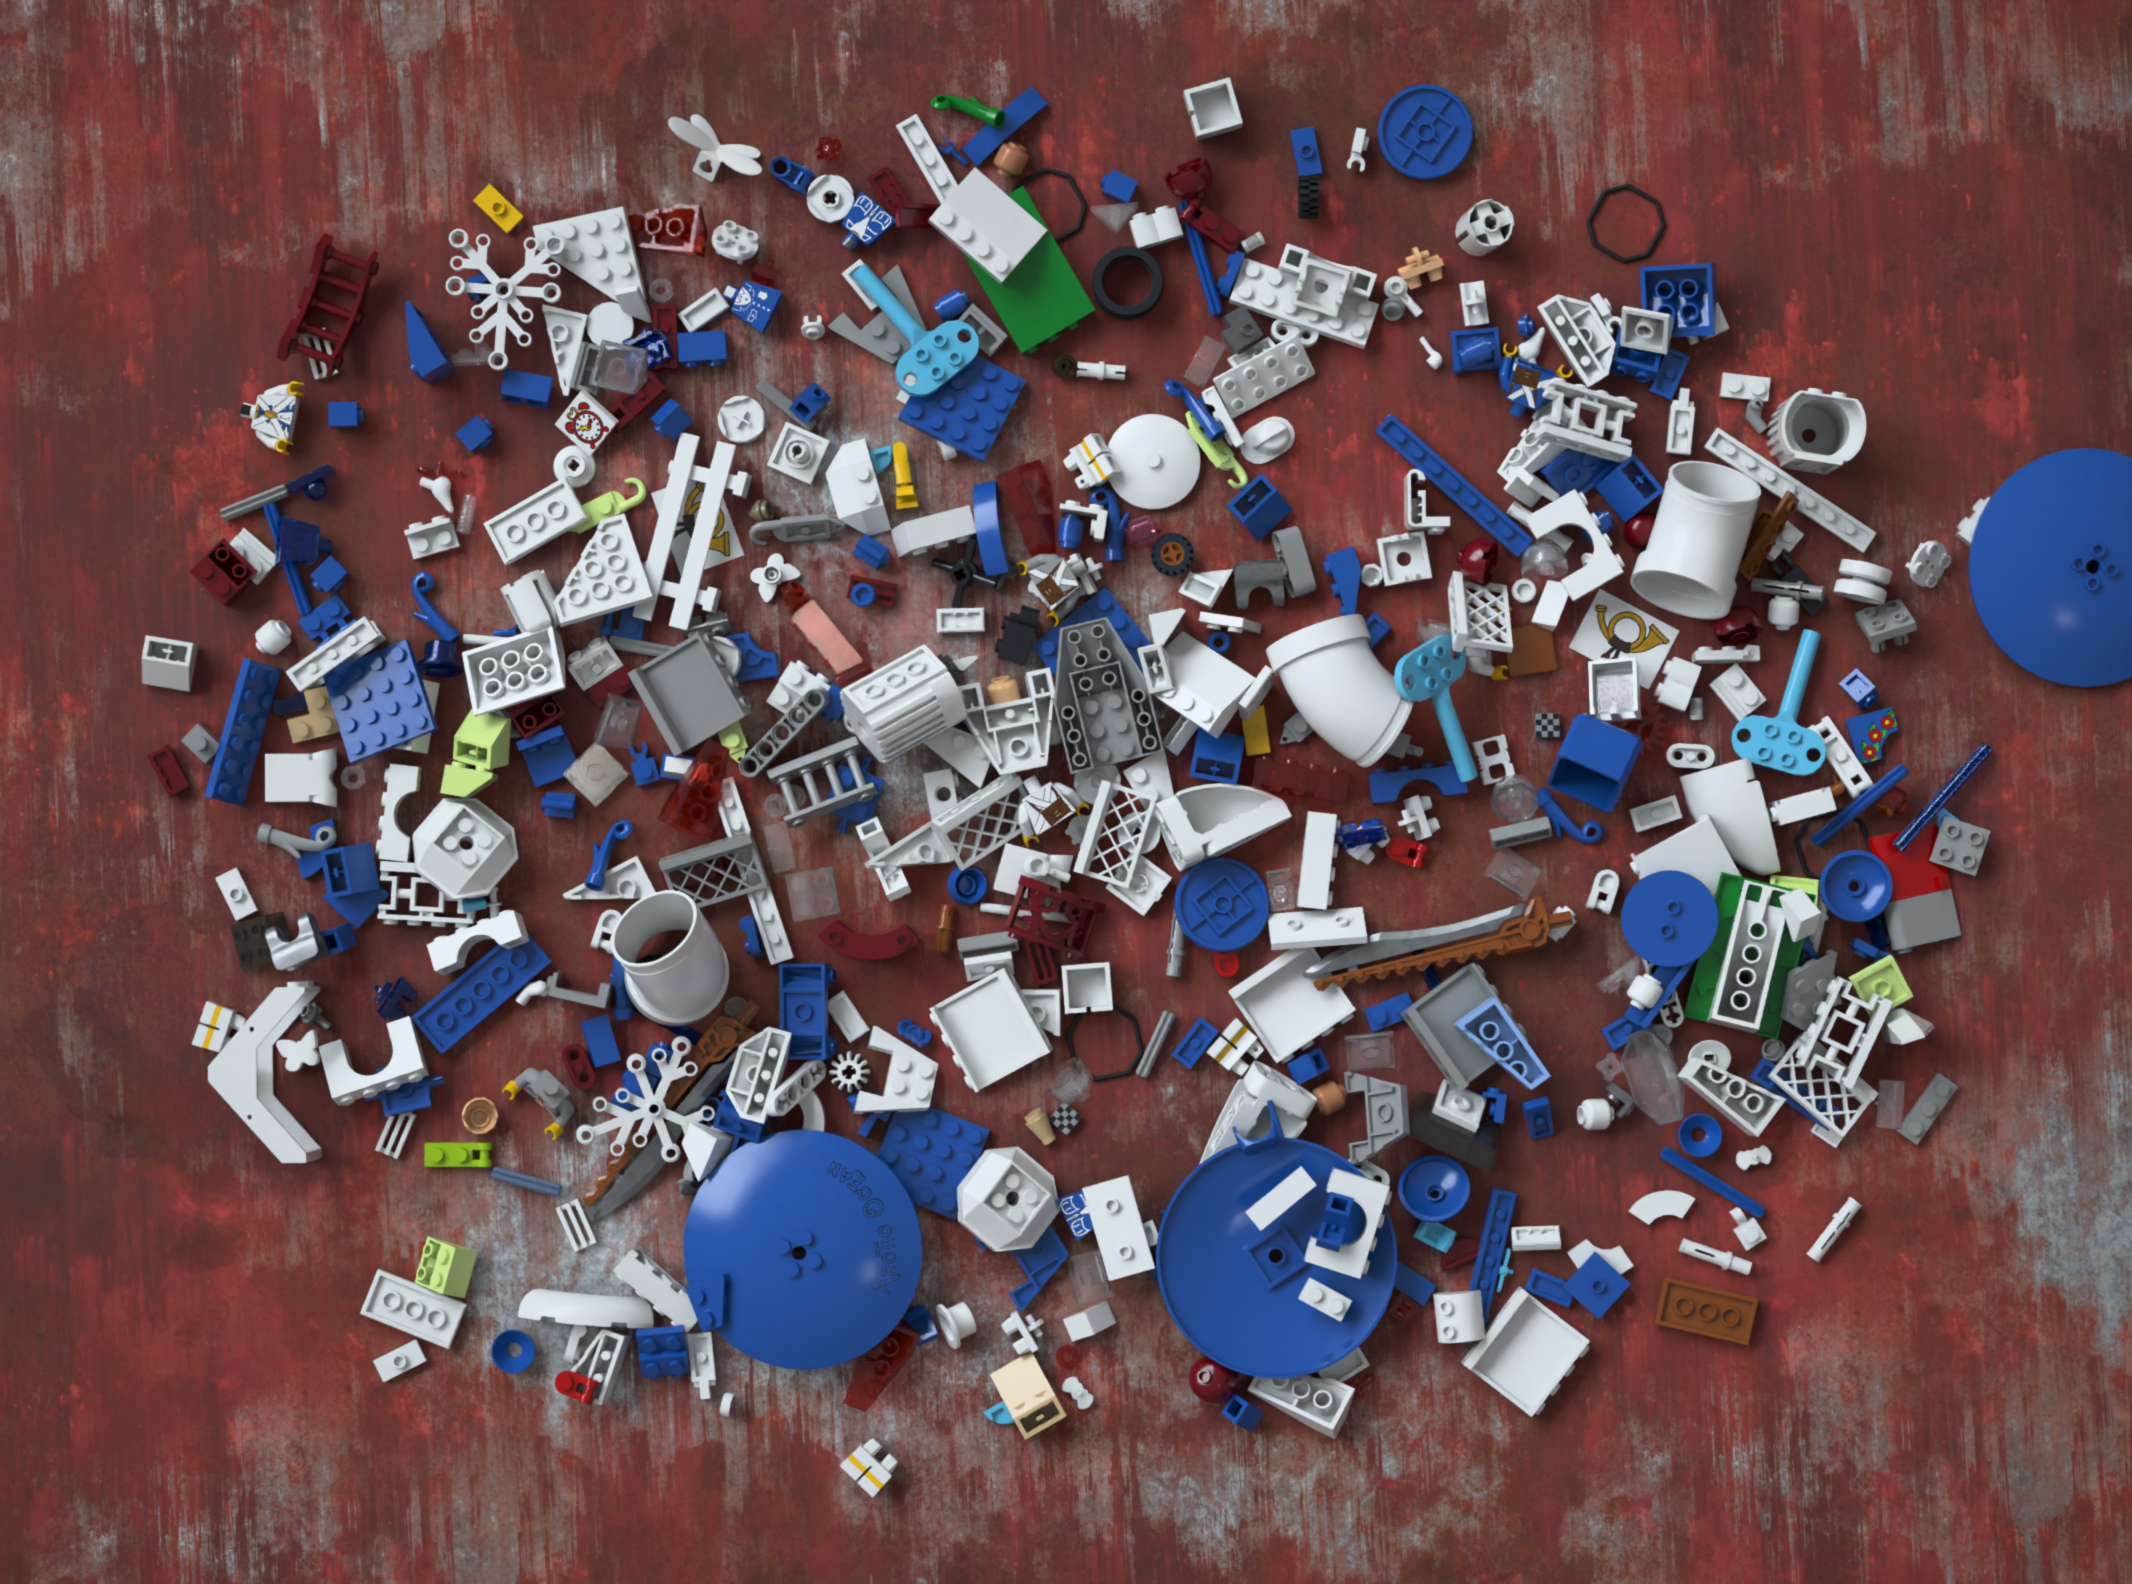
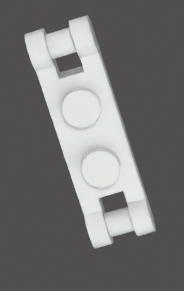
[1808,716,1874,800]

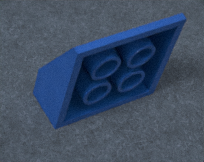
[1640,262,1717,337]
[405,301,456,385]

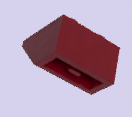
[189,538,258,607]
[500,693,566,740]

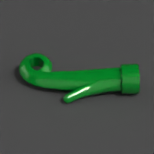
[930,95,1005,129]

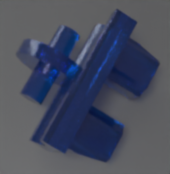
[374,975,417,1021]

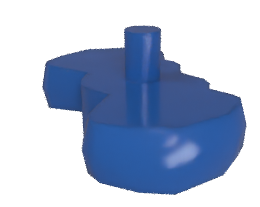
[897,1018,931,1047]

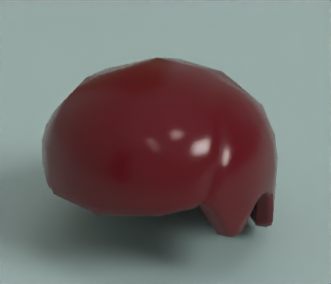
[1623,512,1656,550]

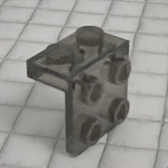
[231,911,291,971]

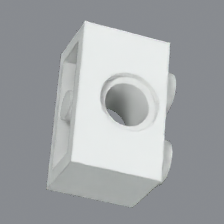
[923,768,962,820]

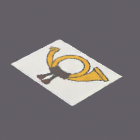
[651,480,744,577]
[1569,589,1679,690]

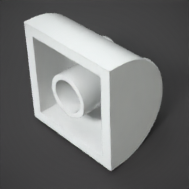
[1433,1290,1485,1343]

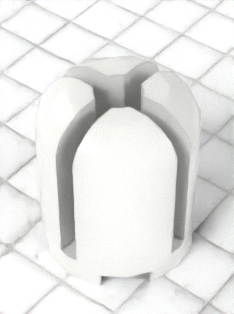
[1455,199,1514,256]
[500,570,560,633]

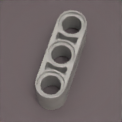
[1272,526,1316,598]

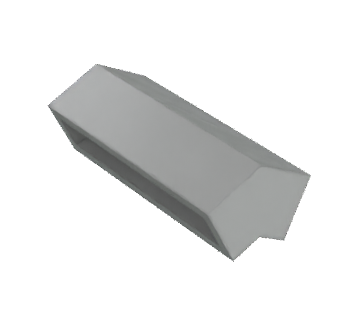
[1488,816,1552,850]
[957,931,1019,960]

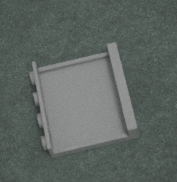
[627,629,752,757]
[1400,962,1529,1092]

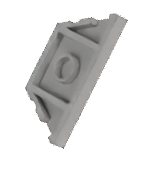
[1780,950,1837,1039]

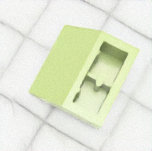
[453,709,511,769]
[440,761,499,798]
[415,1236,478,1298]

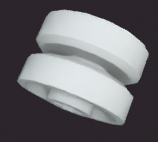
[1833,559,1892,605]

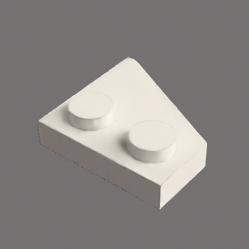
[1199,612,1262,634]

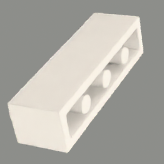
[1297,811,1341,910]

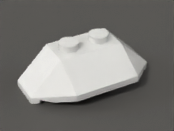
[1537,294,1616,388]
[825,438,891,536]
[725,1027,792,1125]

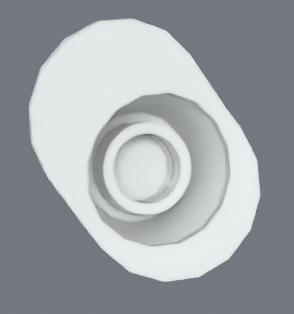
[1240,416,1295,464]

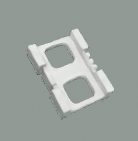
[1472,734,1516,786]

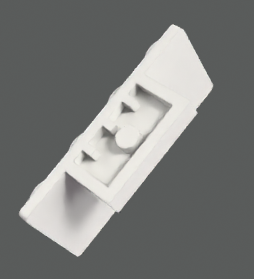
[1213,334,1315,418]

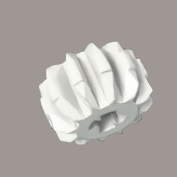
[829,1051,870,1092]

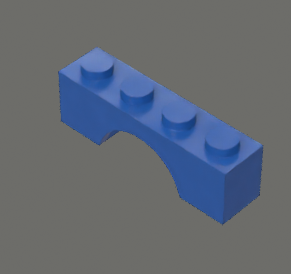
[1368,761,1468,804]

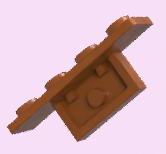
[1738,491,1799,582]

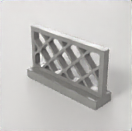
[658,830,769,908]

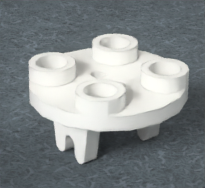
[711,220,759,265]
[1905,540,1951,588]

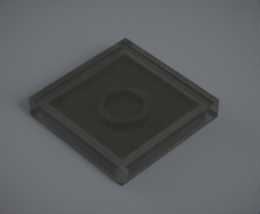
[562,740,630,807]

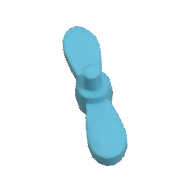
[1496,1248,1513,1293]

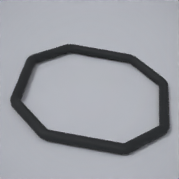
[1012,167,1087,243]
[1586,184,1666,263]
[1794,808,1871,883]
[1066,1004,1144,1082]

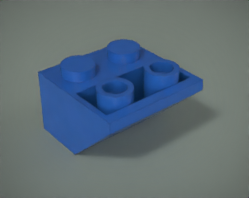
[1594,454,1664,523]
[1226,473,1293,542]
[1189,727,1245,785]
[320,842,381,898]

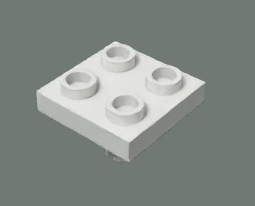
[767,422,830,485]

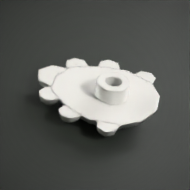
[1065,814,1101,848]

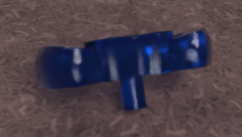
[272,691,307,717]
[1865,915,1891,949]

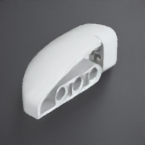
[1680,757,1780,876]
[1154,783,1292,871]
[1199,1061,1318,1165]

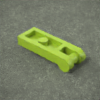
[424,1142,492,1167]

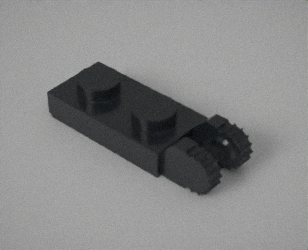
[1768,552,1829,617]

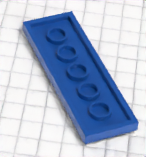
[205,658,282,806]
[411,930,553,1054]

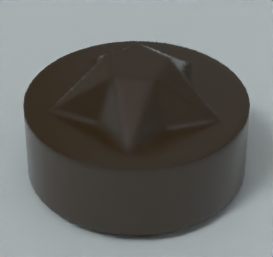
[1051,354,1076,378]

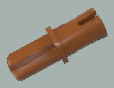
[935,904,956,953]

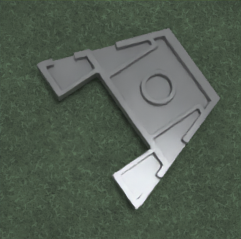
[828,265,927,365]
[1344,1072,1410,1165]

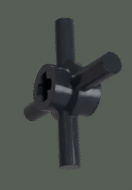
[931,538,998,608]

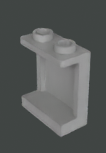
[546,972,614,1008]

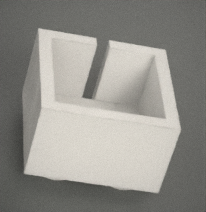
[1183,77,1243,141]
[1061,962,1113,1014]

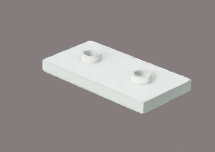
[484,477,588,566]
[1268,907,1367,950]
[1082,1175,1156,1281]
[360,1269,468,1349]

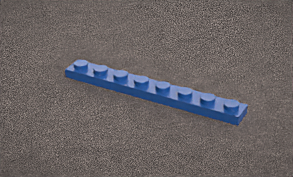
[1375,414,1533,558]

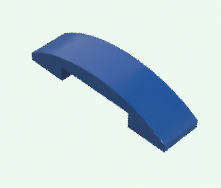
[961,86,1048,167]
[973,480,1010,577]
[1750,1057,1841,1131]

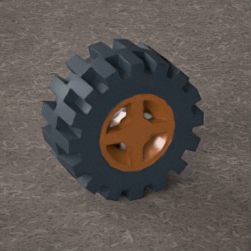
[1151,533,1194,576]

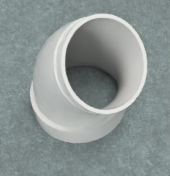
[1630,461,1761,619]
[1266,614,1414,768]
[611,890,729,1026]

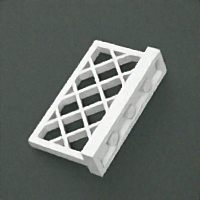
[1447,571,1513,653]
[931,773,1027,871]
[1073,780,1157,888]
[1768,1031,1879,1139]

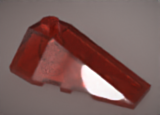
[843,1318,921,1412]

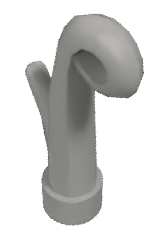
[257,823,337,860]

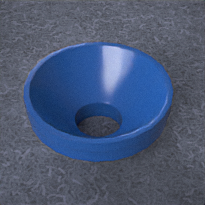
[1678,1113,1722,1157]
[491,1329,535,1373]

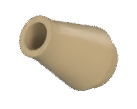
[1024,1108,1056,1145]

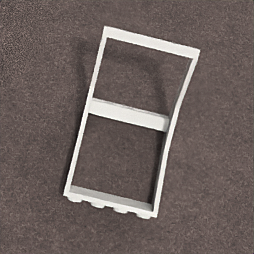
[208,981,322,1163]

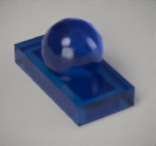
[286,464,336,502]

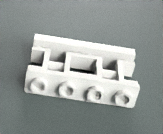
[1535,378,1638,463]
[286,616,386,692]
[377,861,476,928]
[1796,976,1893,1089]

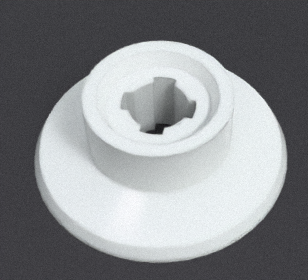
[553,445,596,488]
[1117,812,1160,854]
[1688,1040,1731,1071]

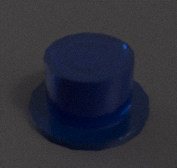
[417,640,464,678]

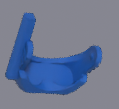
[1232,1100,1285,1156]

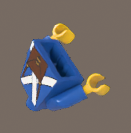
[1499,343,1573,418]

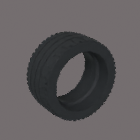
[1092,246,1164,320]

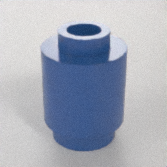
[933,289,970,321]
[1457,337,1495,369]
[1579,510,1615,545]
[1058,514,1084,549]

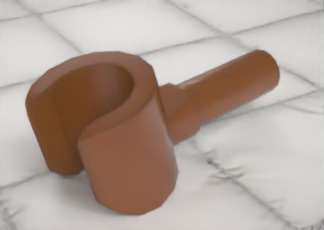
[1828,764,1845,798]

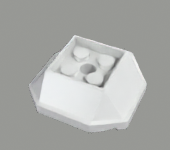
[412,798,519,901]
[957,1146,1060,1252]

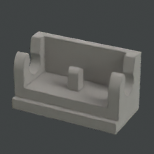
[958,303,1008,357]
[569,341,609,396]

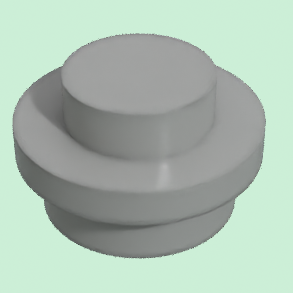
[1381,298,1405,321]
[1762,1039,1785,1062]

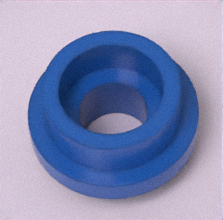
[1207,631,1231,655]

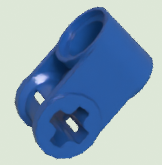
[770,156,816,196]

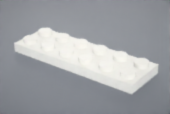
[1229,258,1379,349]

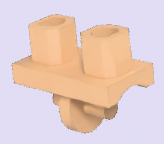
[1397,247,1444,289]

